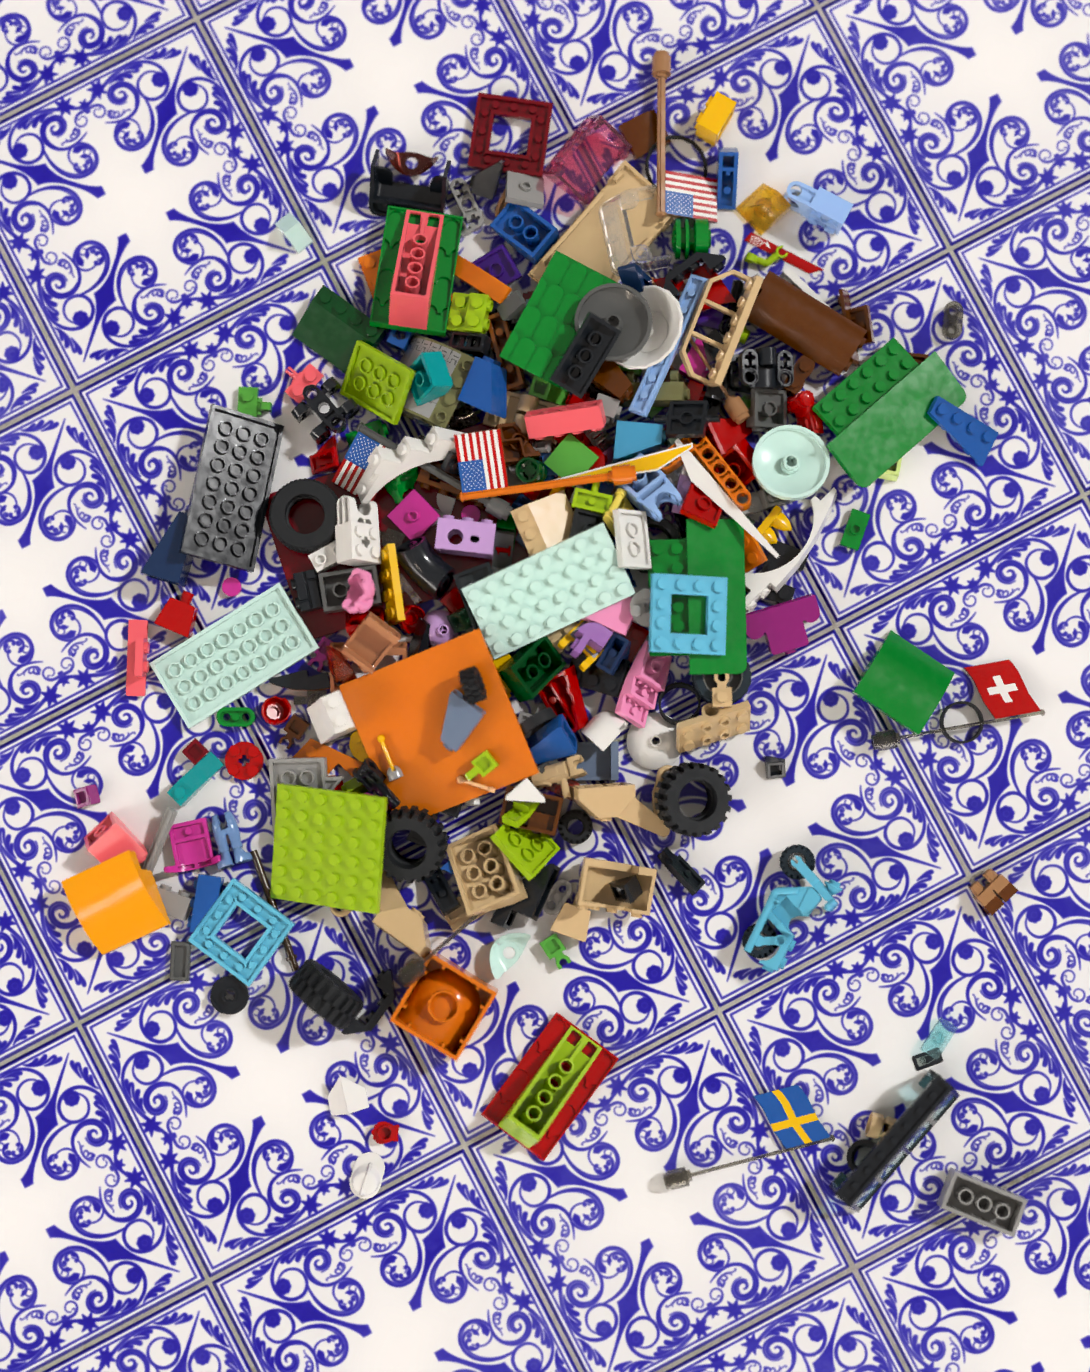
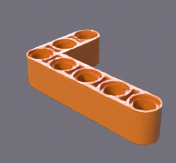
[660,436,751,511]

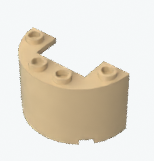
[576,857,657,918]

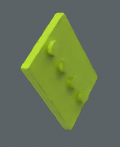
[339,340,416,425]

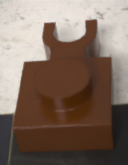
[279,713,311,749]

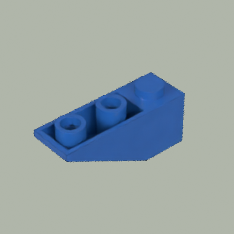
[187,874,224,932]

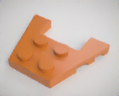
[292,738,363,777]

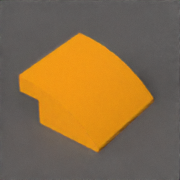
[61,850,171,955]

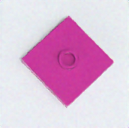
[388,489,441,540]

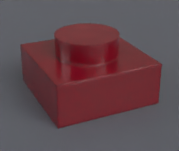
[182,738,210,765]

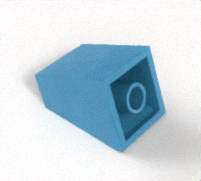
[612,420,666,464]

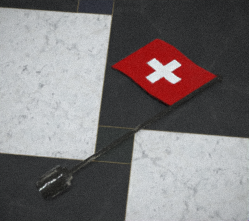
[871,660,1045,751]

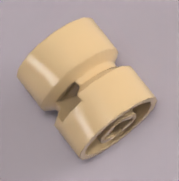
[865,1112,897,1139]

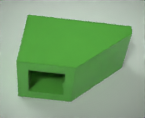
[528,376,569,405]

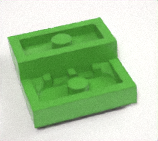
[544,433,599,488]

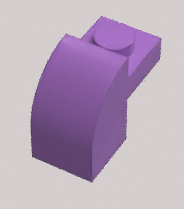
[569,622,613,659]

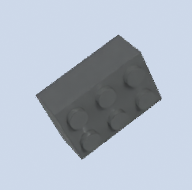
[318,565,383,614]

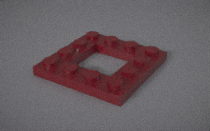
[468,92,553,178]

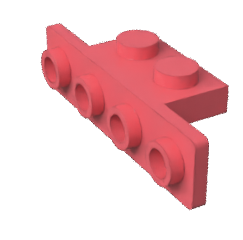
[126,619,150,696]

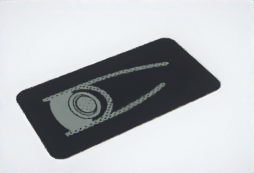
[912,1047,943,1071]

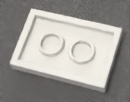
[613,509,652,570]

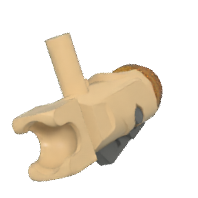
[524,755,587,798]

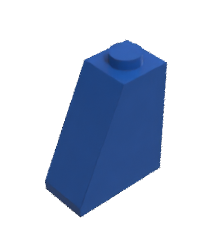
[527,714,578,764]

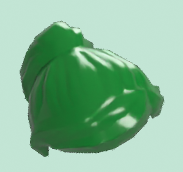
[384,467,419,504]

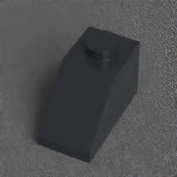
[469,159,506,200]

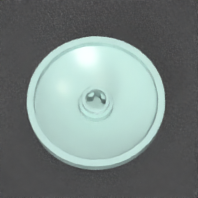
[752,425,830,501]

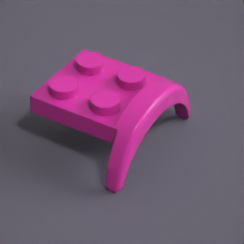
[164,818,221,873]

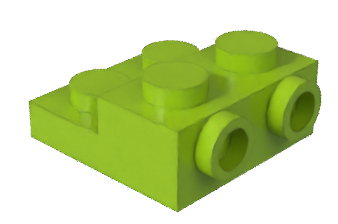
[447,292,493,334]

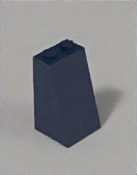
[141,510,194,587]

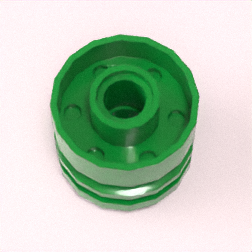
[672,219,711,259]

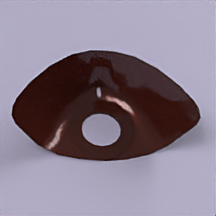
[385,148,438,177]

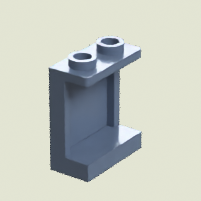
[568,742,619,781]

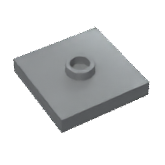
[505,171,544,209]

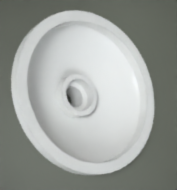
[626,713,681,770]

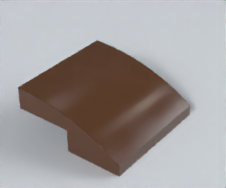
[618,109,671,160]

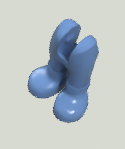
[211,811,253,870]

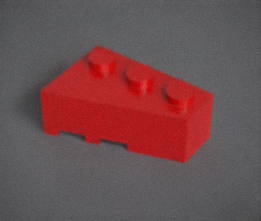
[538,665,589,733]

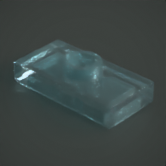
[920,1017,958,1060]

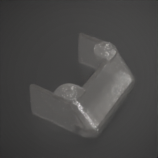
[598,184,672,276]

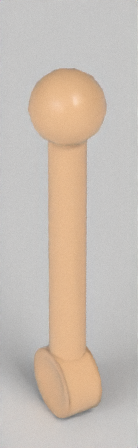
[457,776,496,793]

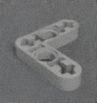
[450,178,484,239]

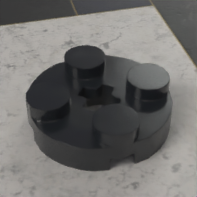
[210,975,250,1015]

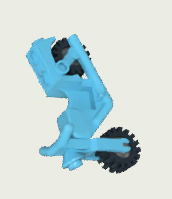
[742,844,843,973]

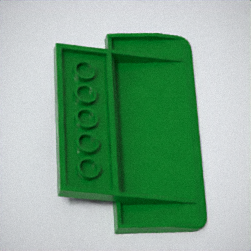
[812,337,966,488]
[648,519,747,675]

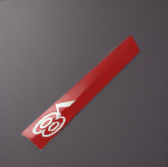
[744,232,824,274]

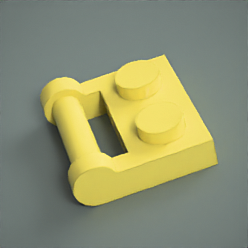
[603,488,634,538]

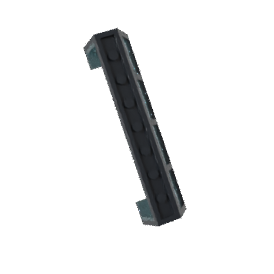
[829,1069,960,1213]

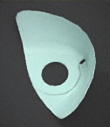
[489,933,531,979]

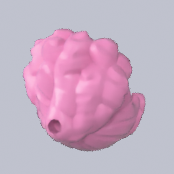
[342,568,375,614]

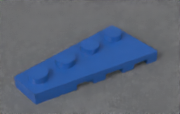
[927,396,999,466]

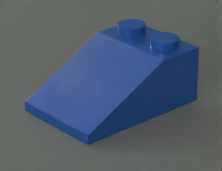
[489,203,560,265]

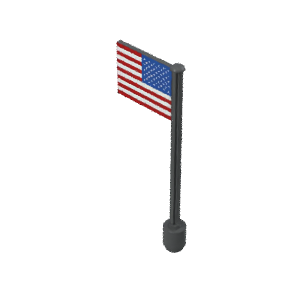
[332,422,514,521]

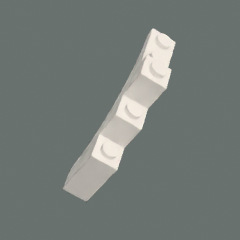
[355,426,464,504]

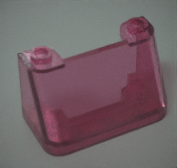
[543,115,632,205]

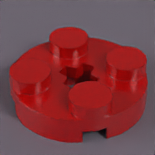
[225,742,264,780]

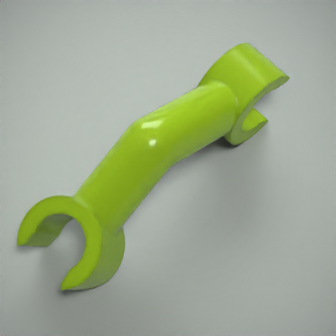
[745,246,788,267]

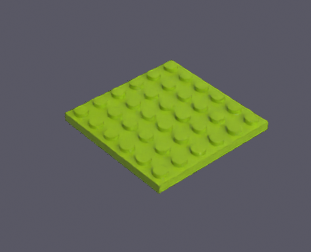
[270,783,388,914]

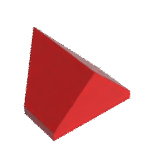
[309,433,341,475]

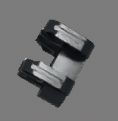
[727,347,794,393]
[291,377,360,445]

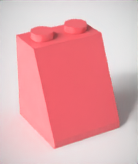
[84,812,148,864]

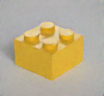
[694,91,737,147]

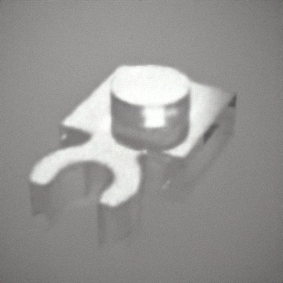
[399,573,422,605]

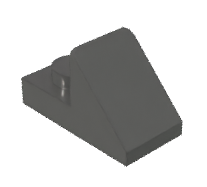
[497,290,526,328]

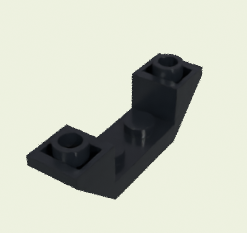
[664,252,726,301]
[341,968,396,1035]

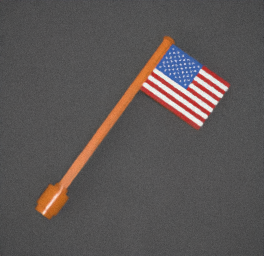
[454,429,637,502]

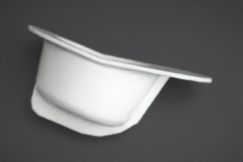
[350,1152,385,1199]

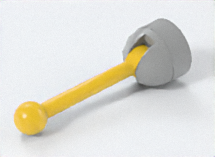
[377,735,404,781]

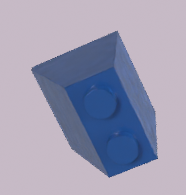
[458,355,507,419]

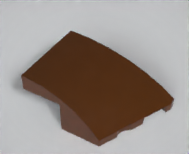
[494,422,541,467]

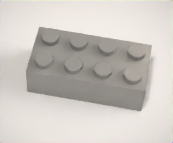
[937,1167,1028,1237]

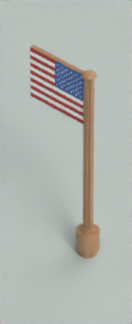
[652,50,717,224]

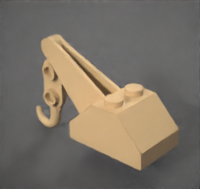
[569,765,673,837]
[330,870,432,960]

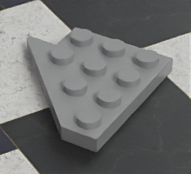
[268,757,344,836]

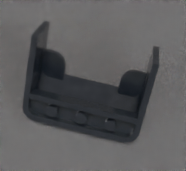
[369,149,451,217]

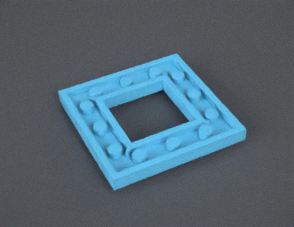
[649,573,728,656]
[188,878,295,987]

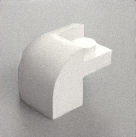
[580,711,629,752]

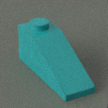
[167,751,224,806]

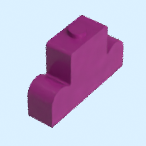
[746,593,820,655]

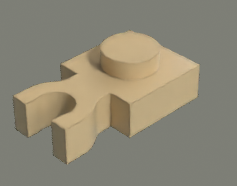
[712,674,732,708]

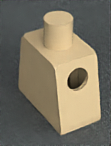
[550,894,591,942]

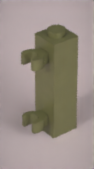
[619,371,690,407]

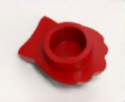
[371,1121,399,1144]

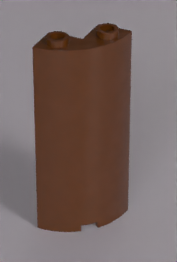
[748,270,867,376]

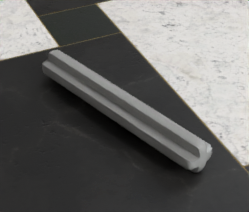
[142,807,177,873]

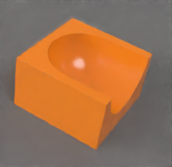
[389,950,498,1061]

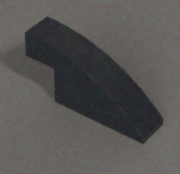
[490,863,561,930]

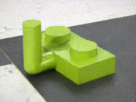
[571,482,613,514]

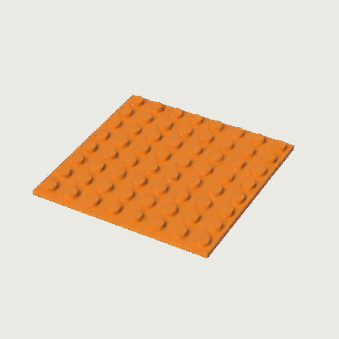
[339,628,539,816]

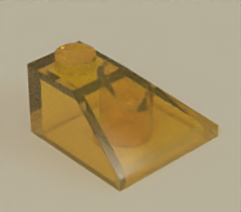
[736,183,791,236]

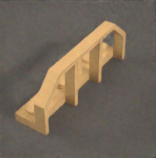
[678,269,764,387]

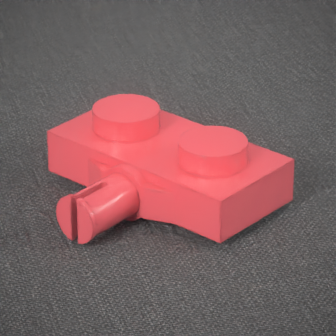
[285,363,324,404]

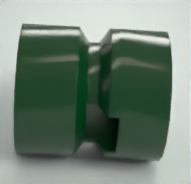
[516,457,548,483]

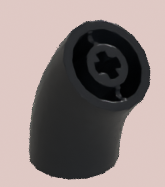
[396,536,456,600]

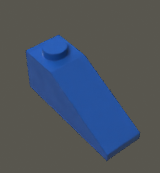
[717,148,739,210]

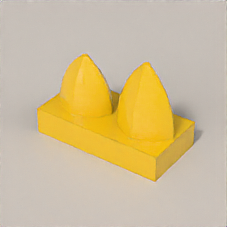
[757,505,792,544]

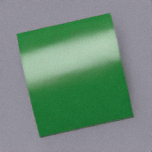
[852,630,955,735]

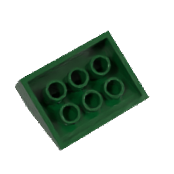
[292,285,387,374]

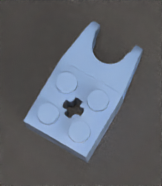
[783,181,854,235]
[615,453,683,522]

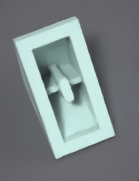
[275,212,313,254]

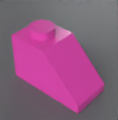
[678,339,709,382]

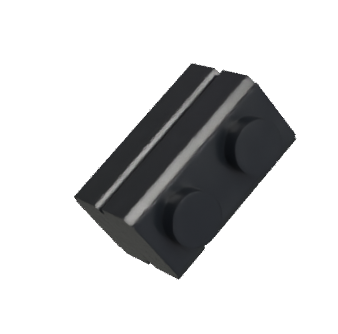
[291,569,323,613]

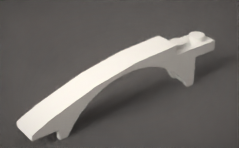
[745,487,837,613]

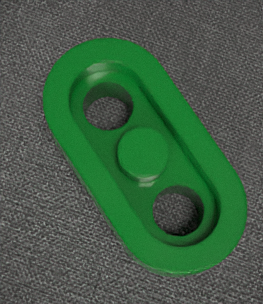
[216,707,256,727]

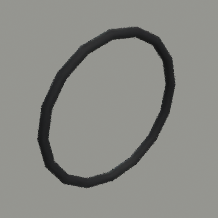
[645,135,707,188]

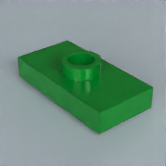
[839,509,870,551]

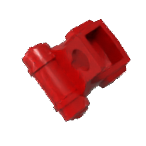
[787,390,824,436]

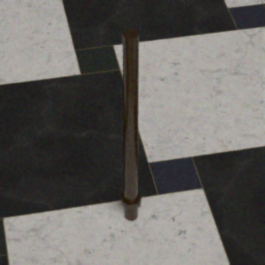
[250,850,299,972]

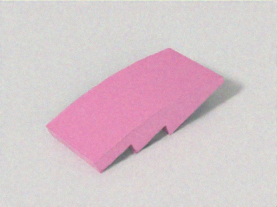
[580,596,634,636]
[614,640,672,728]

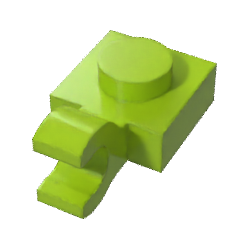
[464,750,499,781]

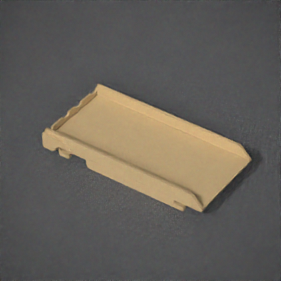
[527,160,677,284]

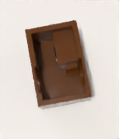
[498,785,564,836]

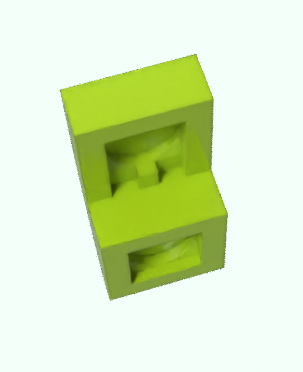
[502,801,540,828]

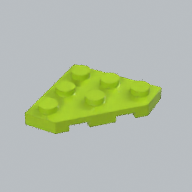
[490,824,561,881]

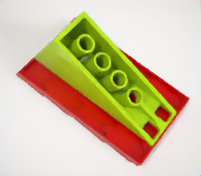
[481,1012,619,1161]

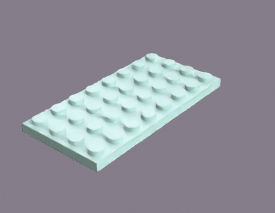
[461,522,636,659]
[149,583,320,729]

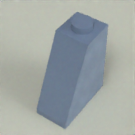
[440,689,487,752]

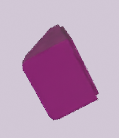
[73,784,100,809]

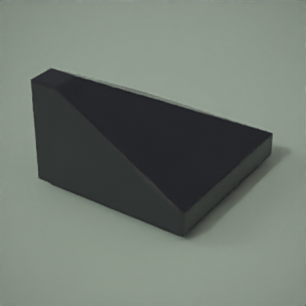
[764,756,786,779]

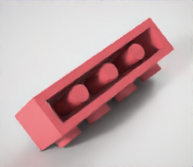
[524,399,606,440]

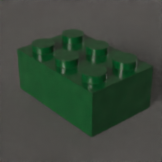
[498,636,566,703]

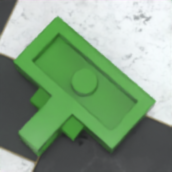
[238,387,272,417]

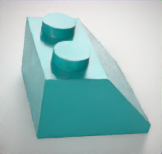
[409,351,454,406]

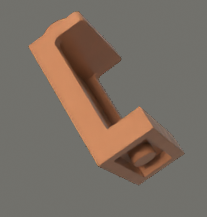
[341,611,401,674]

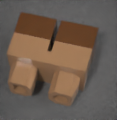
[969,868,1018,916]

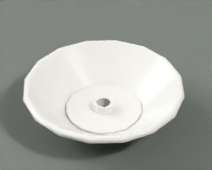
[615,285,683,369]

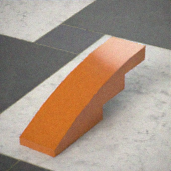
[455,255,512,304]

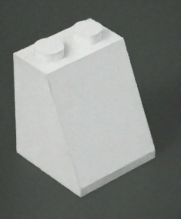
[307,690,357,744]

